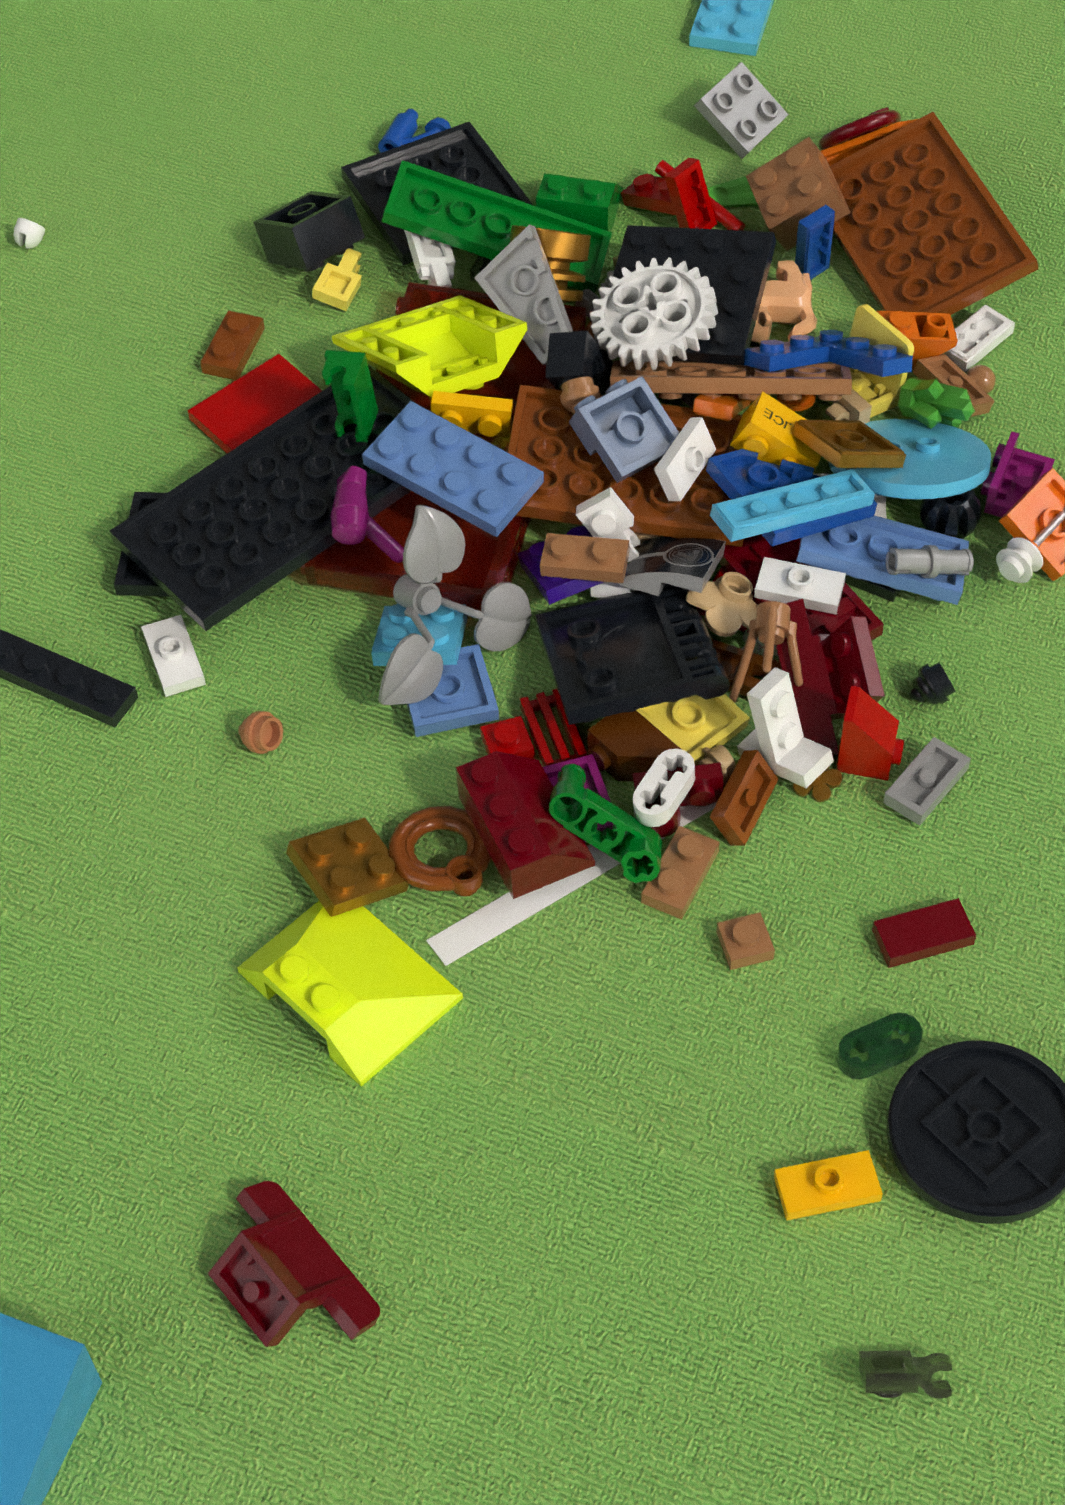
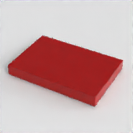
[188,354,322,453]

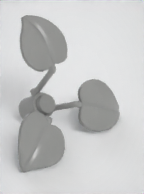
[378,505,532,705]

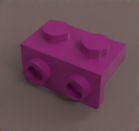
[981,431,1055,517]

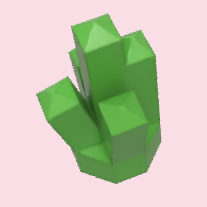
[898,378,975,429]

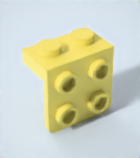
[849,304,914,418]

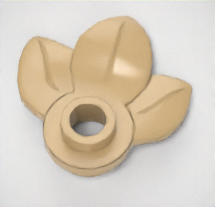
[686,572,758,637]

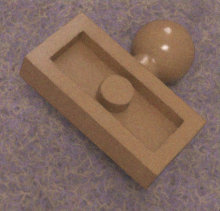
[913,354,996,417]

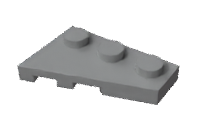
[474,224,573,366]

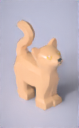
[751,260,817,346]

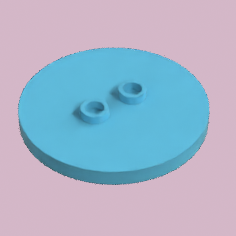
[828,419,991,499]

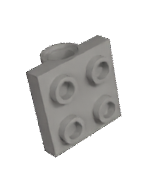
[694,62,789,159]

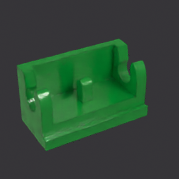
[322,350,378,443]

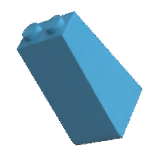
[0,1313,103,1505]

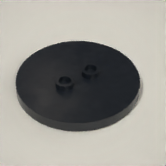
[887,1041,1065,1224]

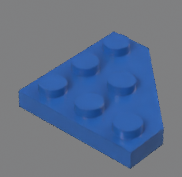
[706,449,877,546]

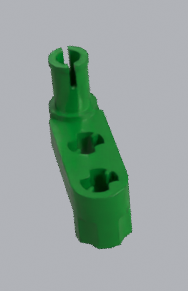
[549,764,662,883]

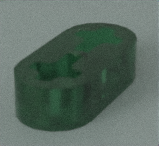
[837,1012,923,1079]

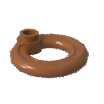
[389,806,492,896]

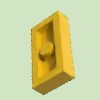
[431,391,513,438]

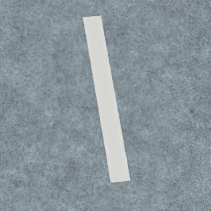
[426,802,717,966]

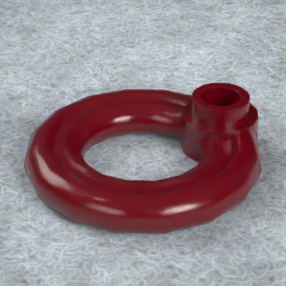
[818,107,901,150]

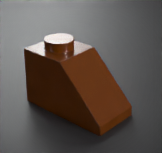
[587,711,682,782]

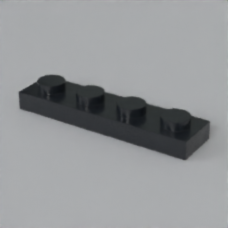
[0,629,138,728]

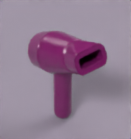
[331,466,404,563]

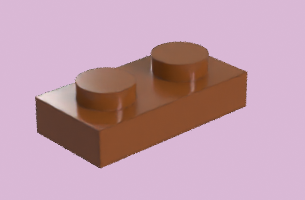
[200,310,265,380]
[710,750,778,846]

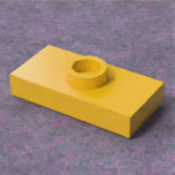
[774,1150,883,1221]

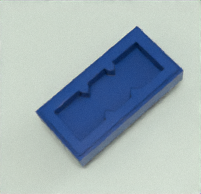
[795,205,835,280]

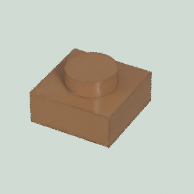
[716,912,775,970]

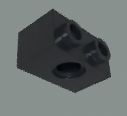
[545,330,613,396]

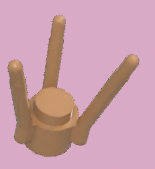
[729,601,803,703]

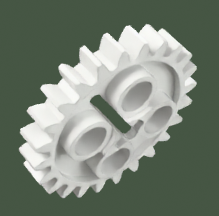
[590,258,718,370]

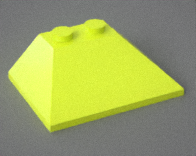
[332,295,527,400]
[237,901,463,1087]

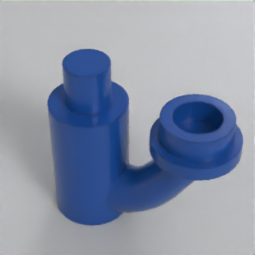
[378,109,451,153]

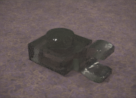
[859,1350,952,1399]

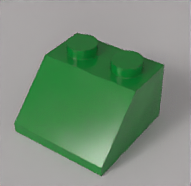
[536,173,623,232]

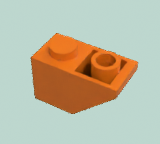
[876,310,958,370]

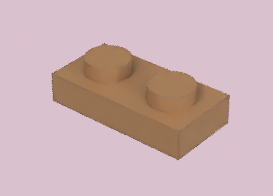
[540,533,630,583]
[641,826,720,920]

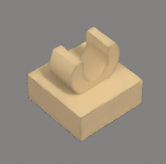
[826,389,872,424]

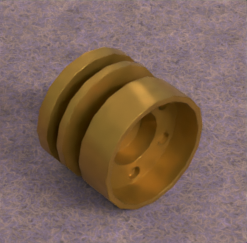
[510,225,591,303]

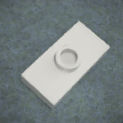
[941,305,1015,372]
[654,417,716,501]
[754,557,846,614]
[141,615,206,697]

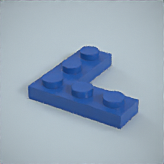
[743,330,913,377]

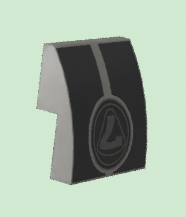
[619,536,726,596]

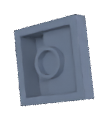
[569,376,679,483]

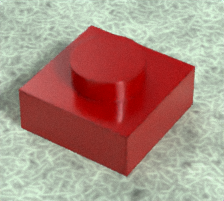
[480,716,535,759]

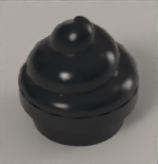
[909,662,956,705]

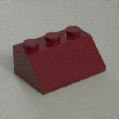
[455,751,595,899]

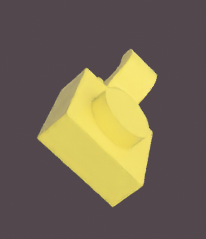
[312,248,362,311]

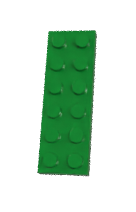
[381,160,612,293]

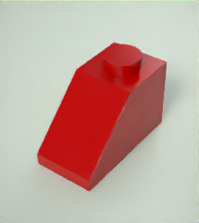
[837,686,905,781]

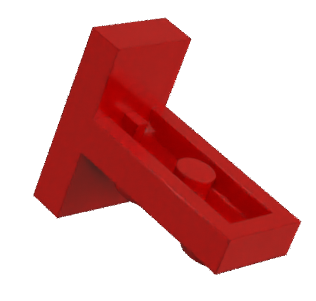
[621,157,717,229]

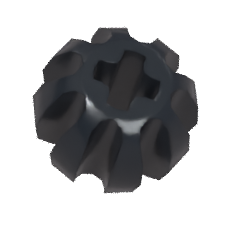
[920,489,981,539]

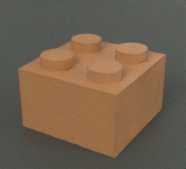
[746,137,851,251]

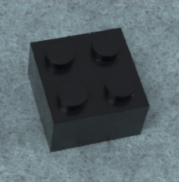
[253,191,365,272]

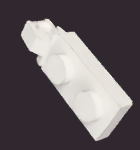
[404,230,456,300]

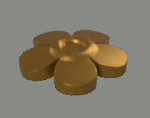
[793,766,842,802]

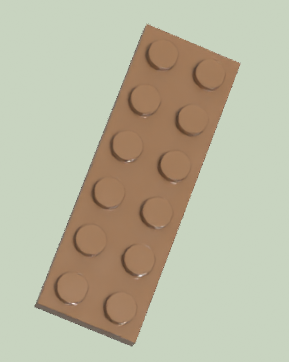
[610,361,852,401]

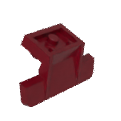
[776,598,885,758]
[208,1181,380,1347]

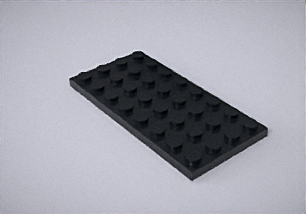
[109,365,415,631]

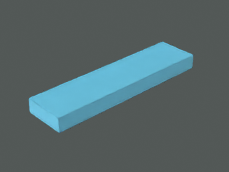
[710,469,875,542]

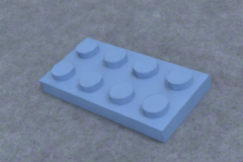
[362,401,544,537]
[796,516,969,605]

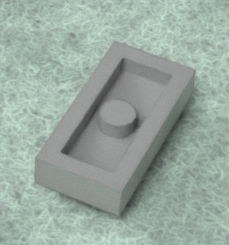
[883,737,971,825]

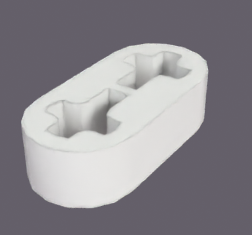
[633,749,695,827]

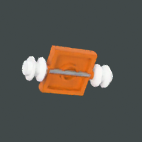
[996,468,1065,583]

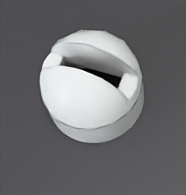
[13,218,45,249]

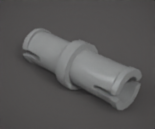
[886,545,974,578]

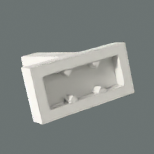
[737,667,834,788]

